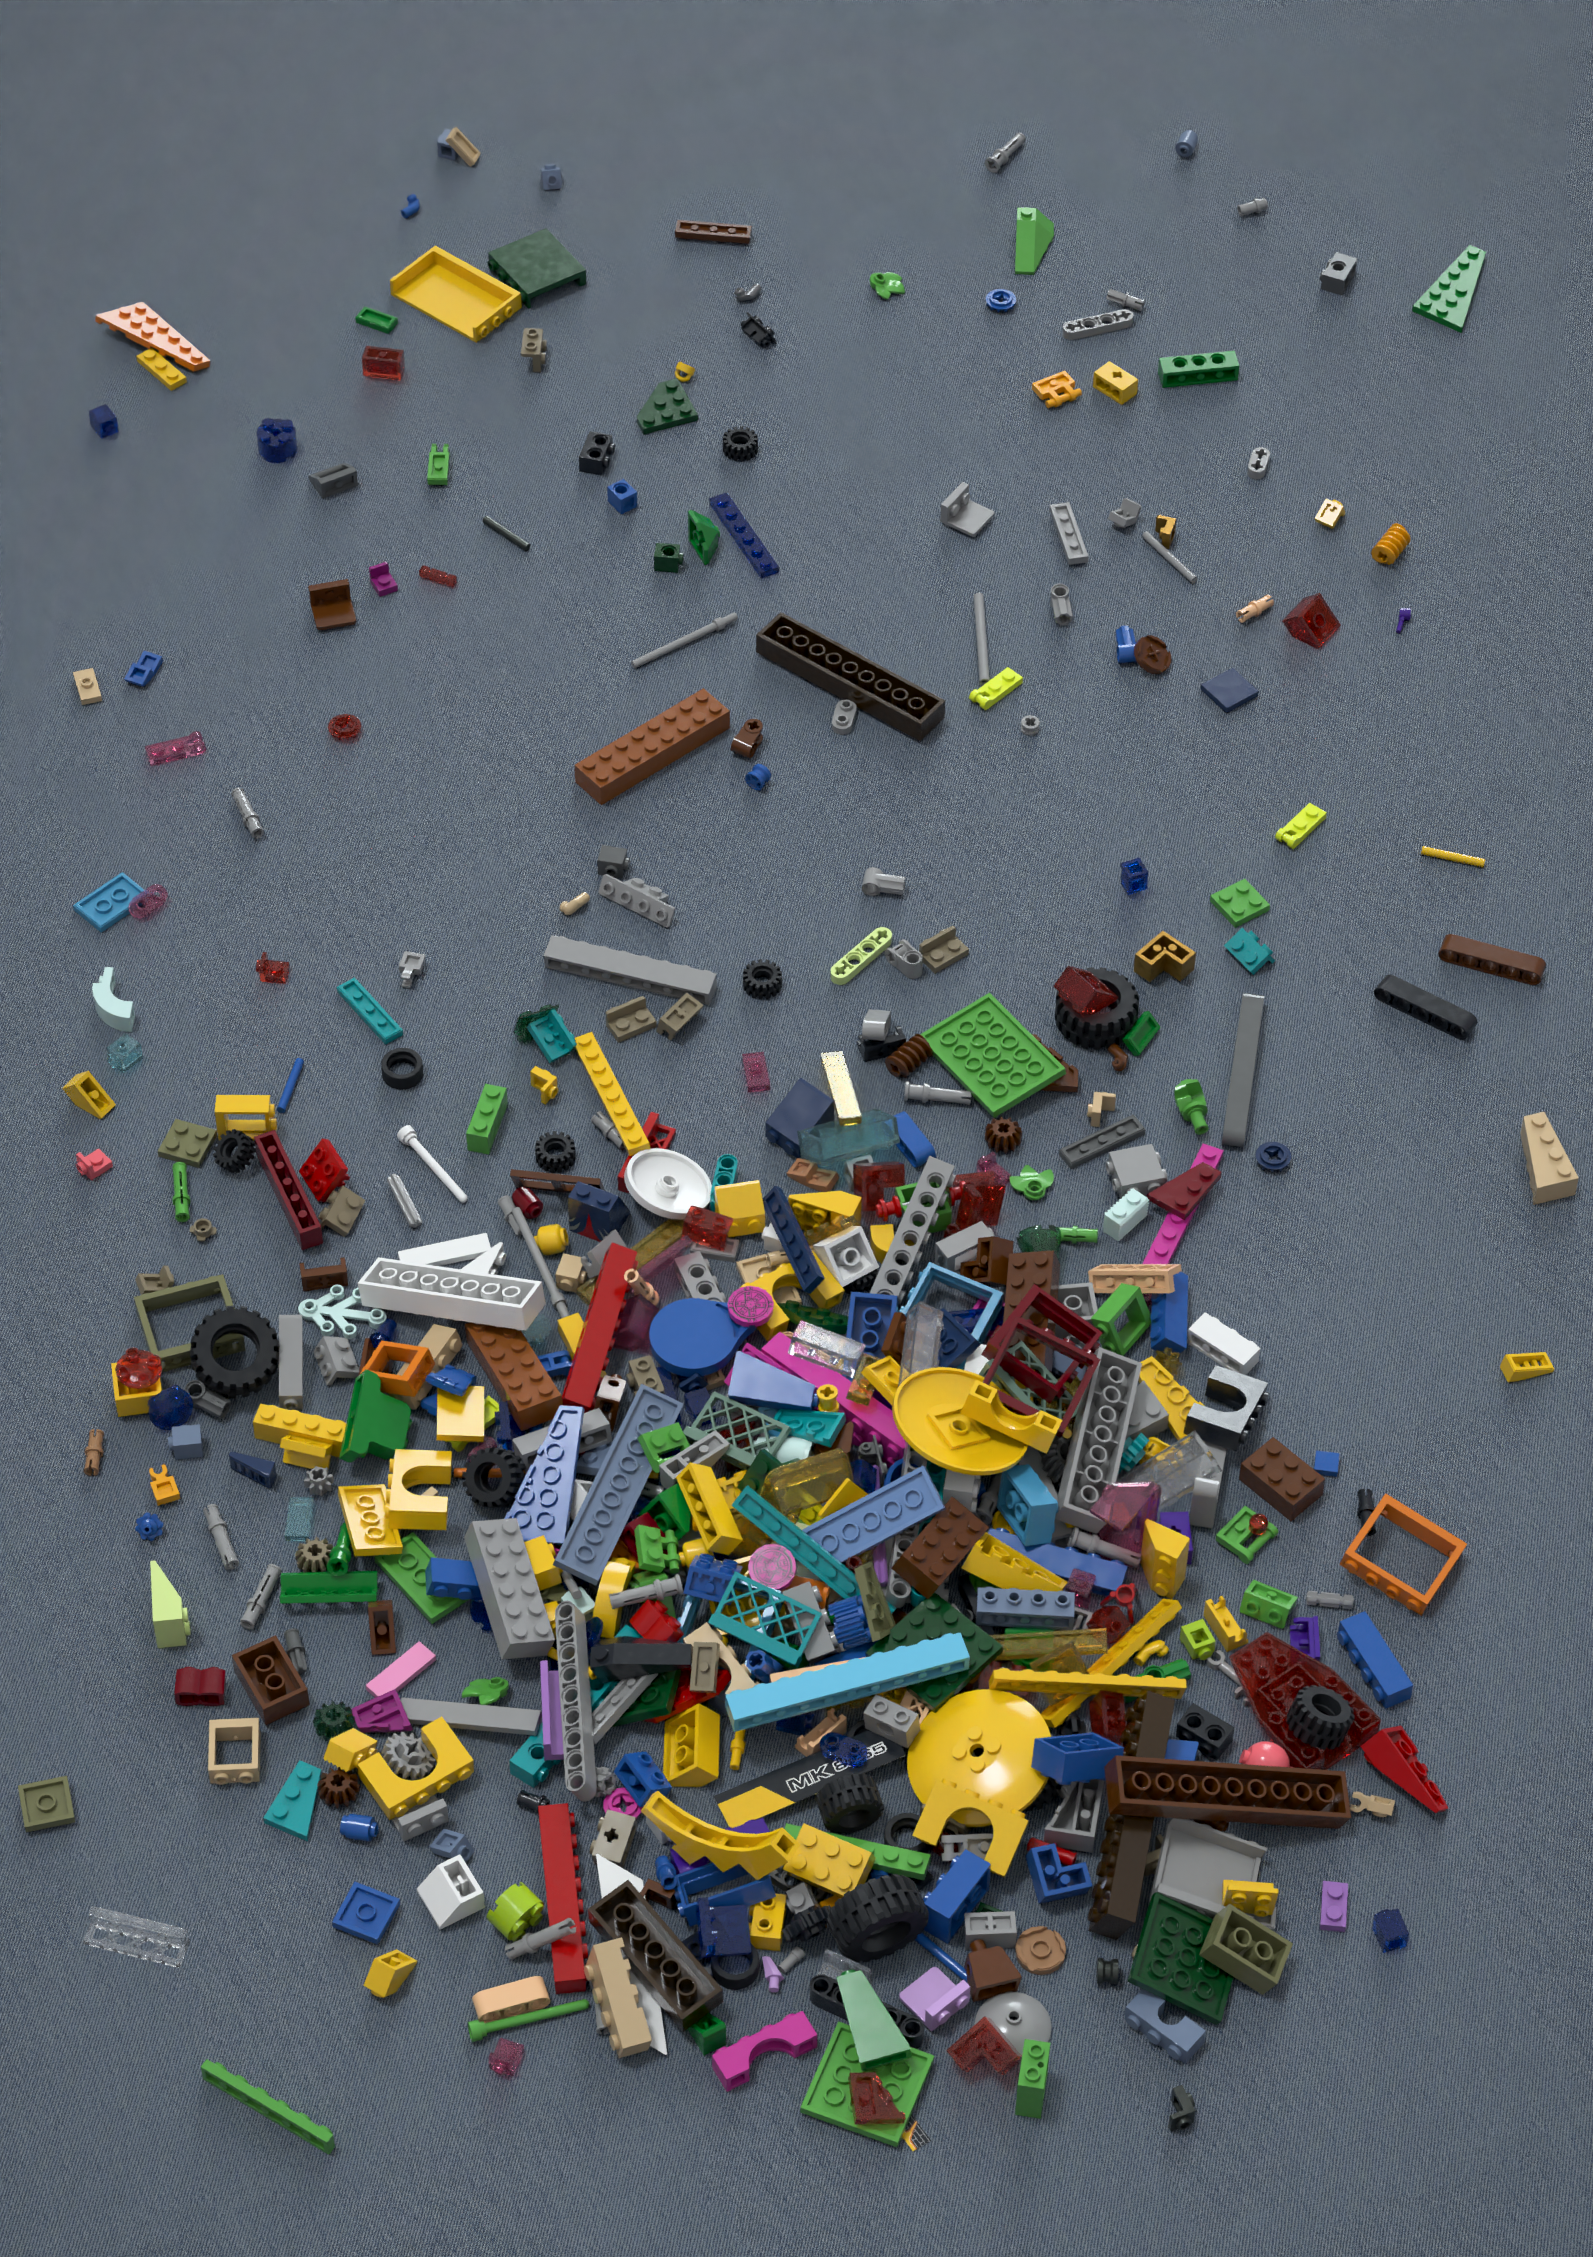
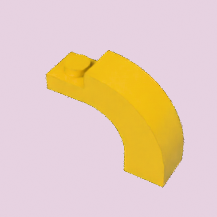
[591,1557,636,1638]

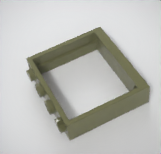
[134,1274,246,1373]

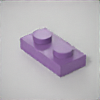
[1320,1881,1348,1932]

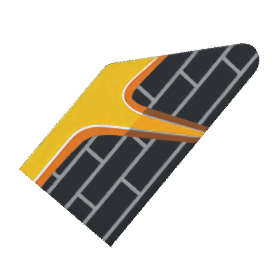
[902,2114,931,2151]

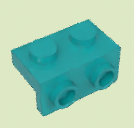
[1224,928,1275,975]
[527,1009,577,1064]

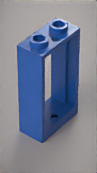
[673,1863,776,1927]

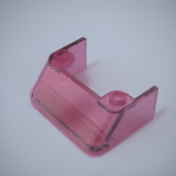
[1090,1481,1162,1566]

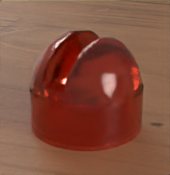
[1249,1513,1268,1535]

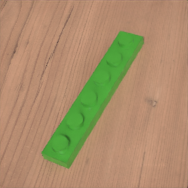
[785,1823,931,1880]
[201,2059,335,2155]

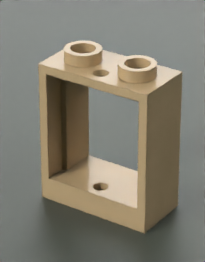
[208,1718,261,1785]

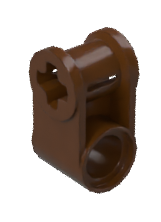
[731,719,763,759]

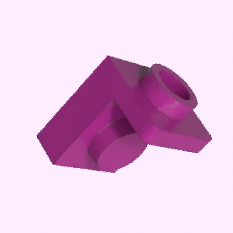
[369,562,398,597]

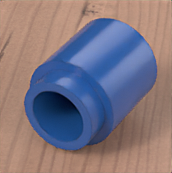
[340,1814,379,1842]

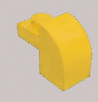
[870,1224,915,1264]

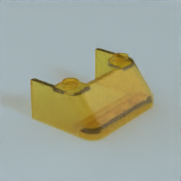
[759,1448,856,1544]

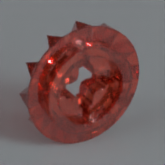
[328,714,361,741]

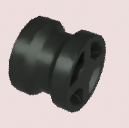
[1096,1958,1118,1985]

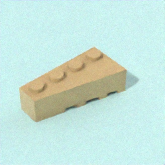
[1520,1112,1579,1205]
[584,1937,652,2058]

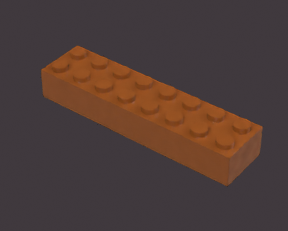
[574,688,730,805]

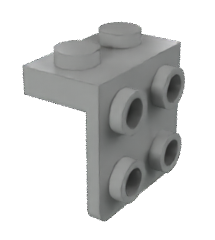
[391,1795,449,1841]

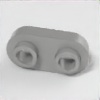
[832,700,856,735]

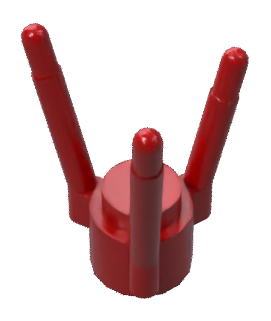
[1100,1583,1138,1624]

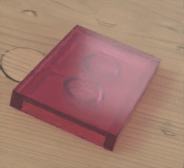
[629,1235,692,1294]

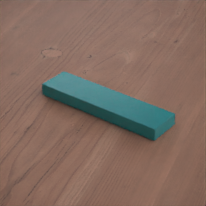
[337,977,403,1045]

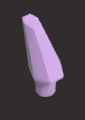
[762,1956,784,1992]

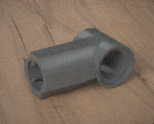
[185,1380,231,1419]

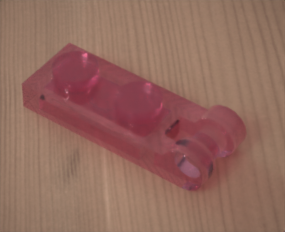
[145,731,207,766]

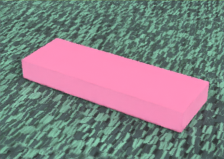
[366,1641,436,1698]

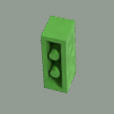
[466,1084,508,1155]

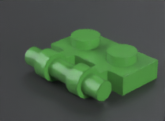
[634,1524,681,1574]

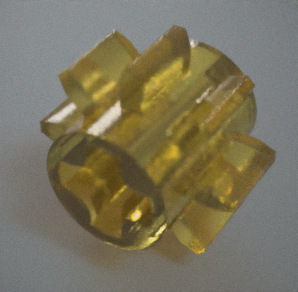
[1155,1347,1182,1374]

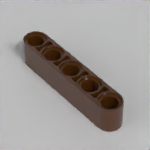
[1438,934,1546,985]

